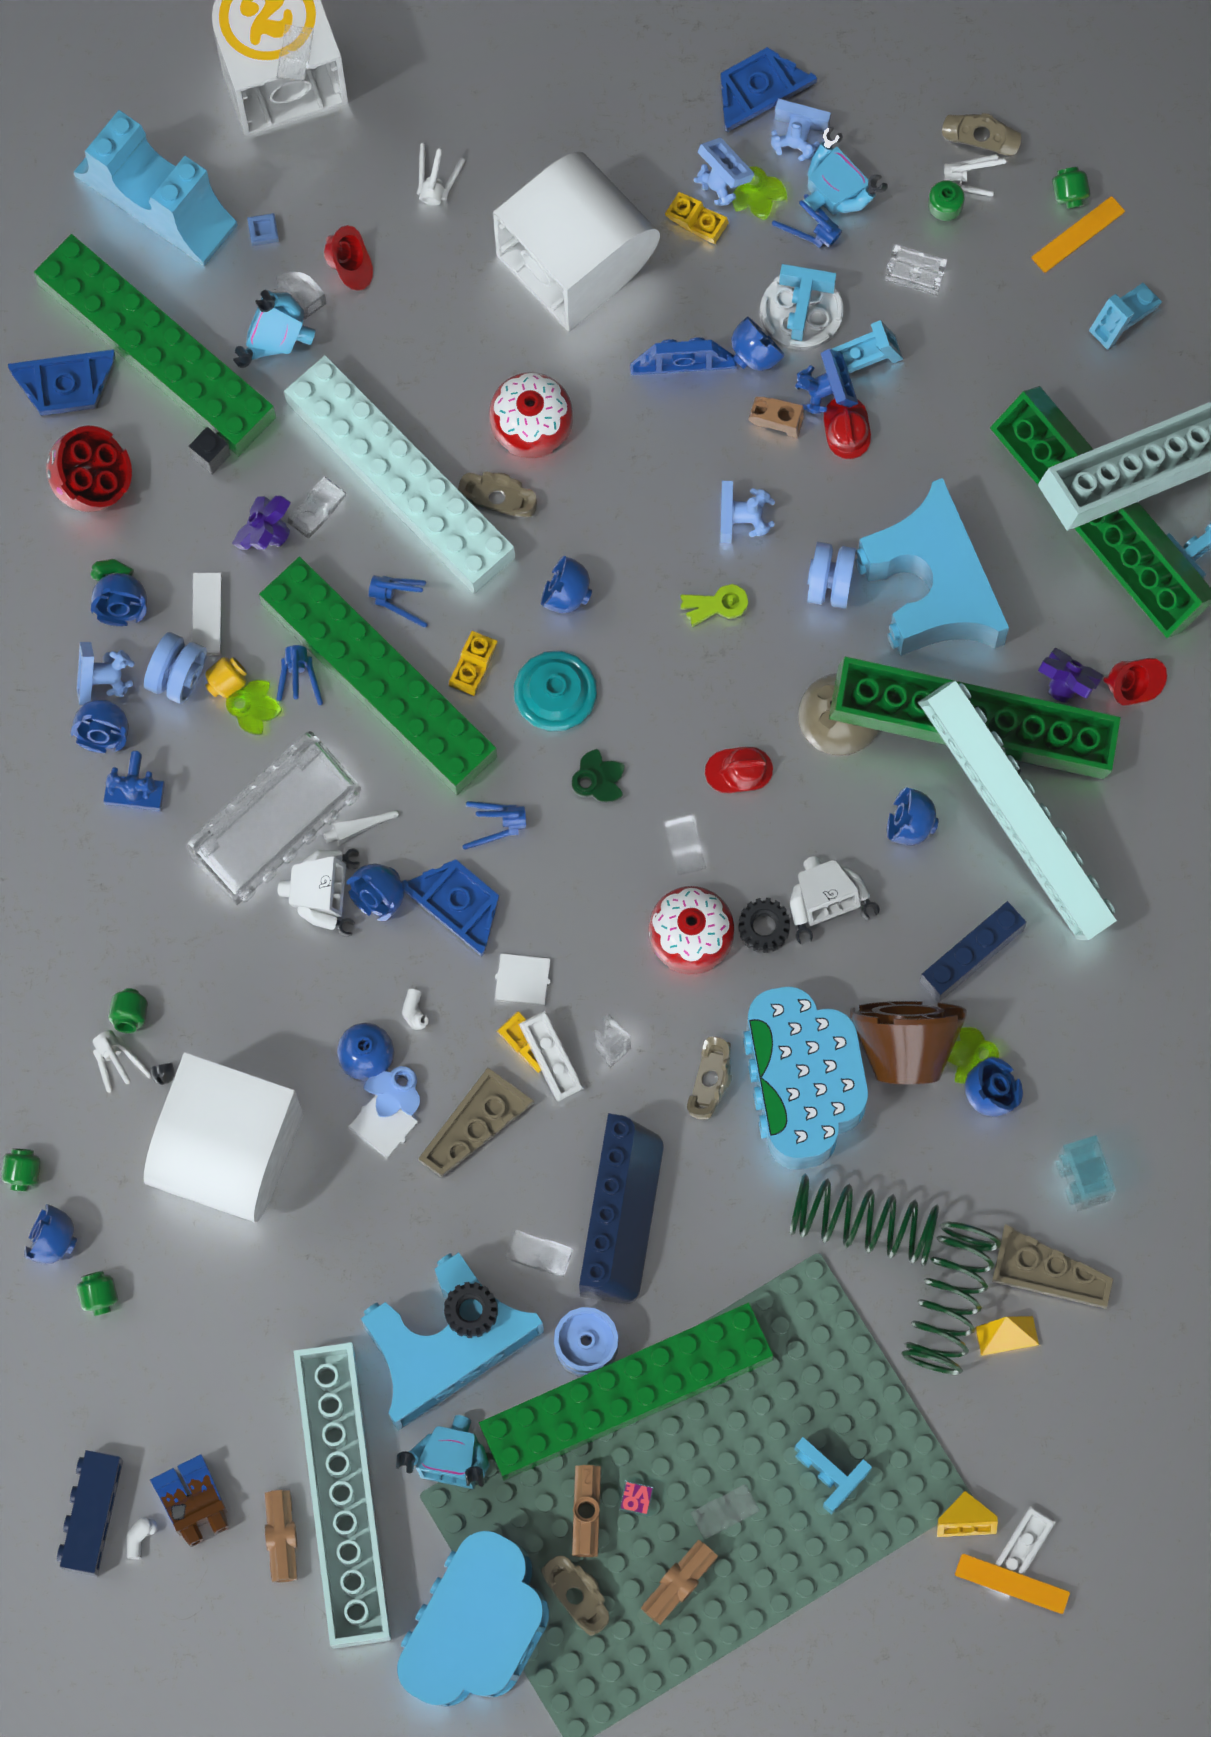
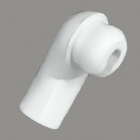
[402,989,429,1030]
[127,1517,157,1559]

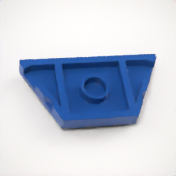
[720,47,817,132]
[630,337,737,375]
[8,349,115,416]
[401,859,499,957]

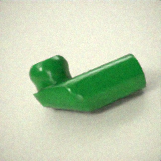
[90,559,134,581]

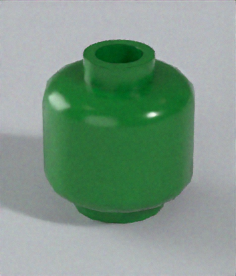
[1052,167,1090,209]
[928,180,965,221]
[108,988,148,1033]
[1,1148,40,1191]
[76,1271,118,1316]

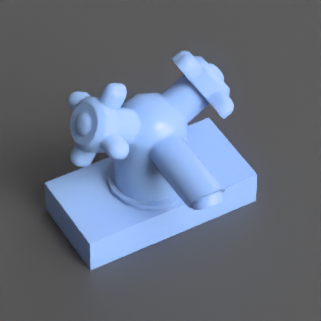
[771,98,831,161]
[694,137,755,206]
[720,481,775,543]
[76,642,135,705]

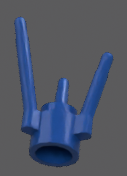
[772,194,842,248]
[369,575,428,628]
[276,645,323,705]
[462,801,526,850]

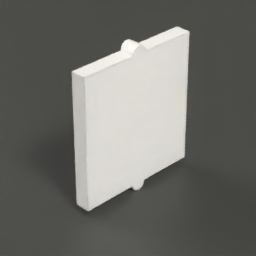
[495,953,550,1006]
[348,1095,418,1159]

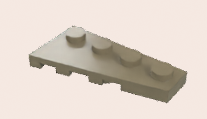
[418,1068,534,1178]
[992,1224,1113,1309]

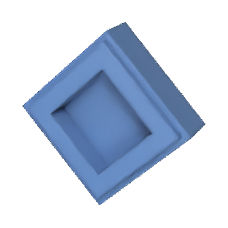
[247,213,279,246]

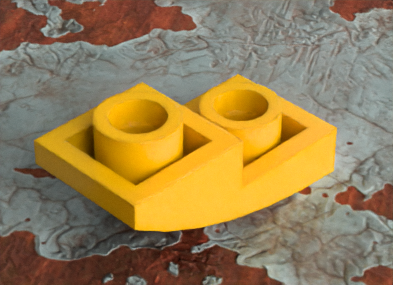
[665,192,729,244]
[449,631,498,696]

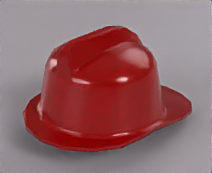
[324,225,373,291]
[824,398,871,459]
[1103,658,1167,706]
[705,747,773,793]

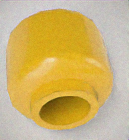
[205,657,248,699]

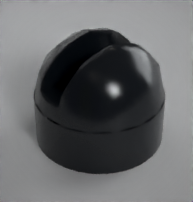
[150,1063,174,1085]

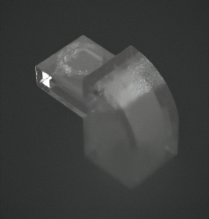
[270,272,327,319]

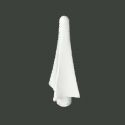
[323,810,399,846]

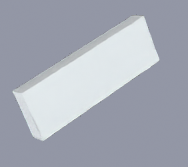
[192,572,222,656]
[519,1011,584,1102]
[994,1506,1055,1599]

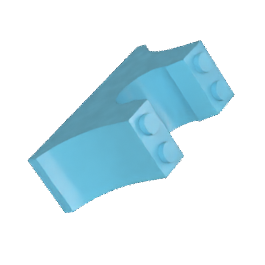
[74,110,238,266]
[855,478,1009,656]
[361,1253,544,1431]

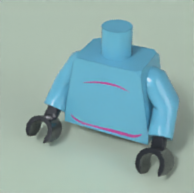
[803,127,888,215]
[233,289,316,368]
[396,1415,489,1489]

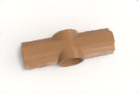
[572,1465,601,1558]
[265,1490,298,1583]
[641,1540,718,1625]

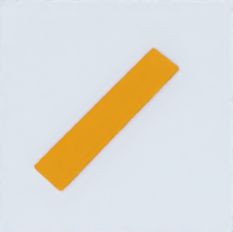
[1031,196,1125,273]
[955,1554,1070,1614]

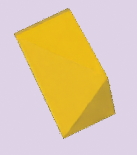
[975,1316,1039,1356]
[937,1491,998,1537]

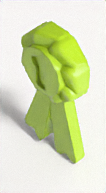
[680,584,748,627]

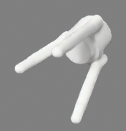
[417,143,465,205]
[944,154,1007,197]
[93,1030,152,1092]

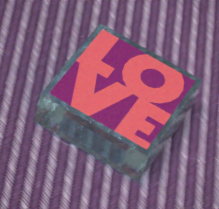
[619,1480,654,1517]

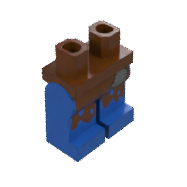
[150,1454,229,1547]

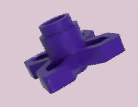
[232,496,291,550]
[1038,648,1104,703]

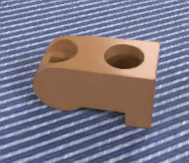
[748,397,805,439]

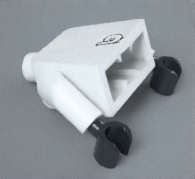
[278,848,360,937]
[790,856,880,944]

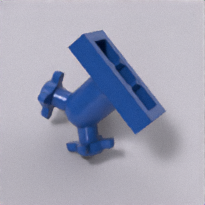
[795,348,858,414]
[103,751,165,811]

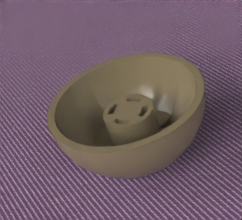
[798,673,879,755]

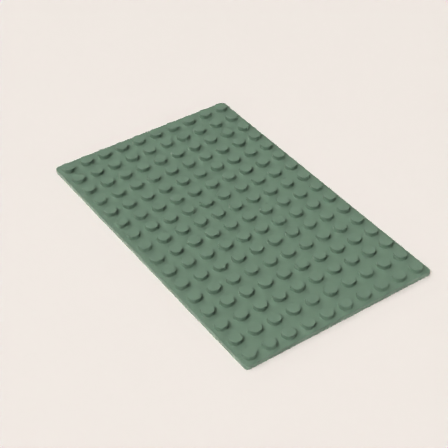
[420,1253,972,1737]

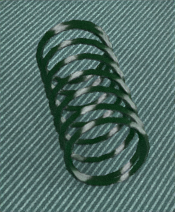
[789,1173,939,1267]
[901,1221,1001,1375]

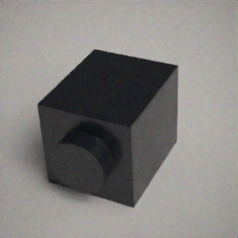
[188,427,231,474]

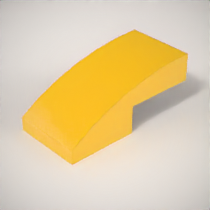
[496,1011,541,1073]

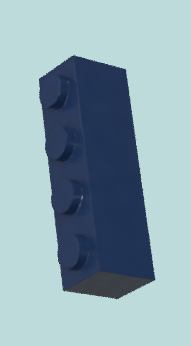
[920,901,1027,1003]
[57,1450,123,1577]

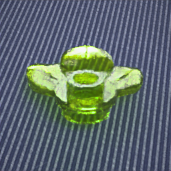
[732,166,787,220]
[226,680,282,735]
[948,1027,999,1084]

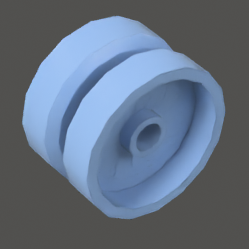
[807,542,856,609]
[144,632,207,704]
[554,1307,619,1377]

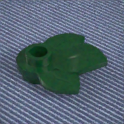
[572,749,625,803]

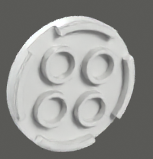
[760,276,843,351]

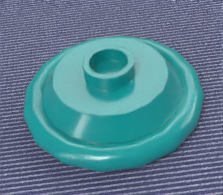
[514,651,597,731]

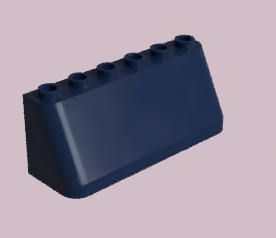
[579,1113,664,1304]

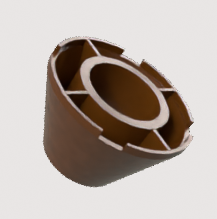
[850,1001,967,1084]

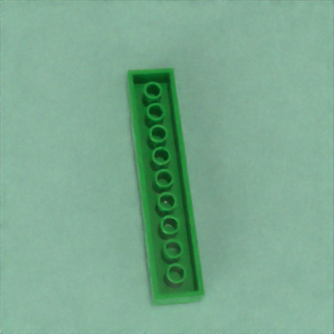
[33,234,276,457]
[990,386,1211,638]
[259,556,497,795]
[829,656,1121,779]
[479,1302,773,1481]

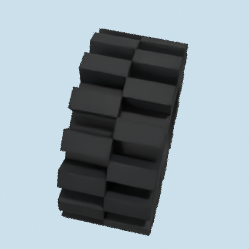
[738,898,790,953]
[444,1282,498,1338]

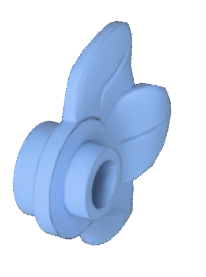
[364,1066,420,1117]

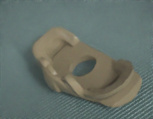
[942,113,1021,156]
[458,471,537,517]
[687,1037,732,1120]
[541,1556,609,1636]

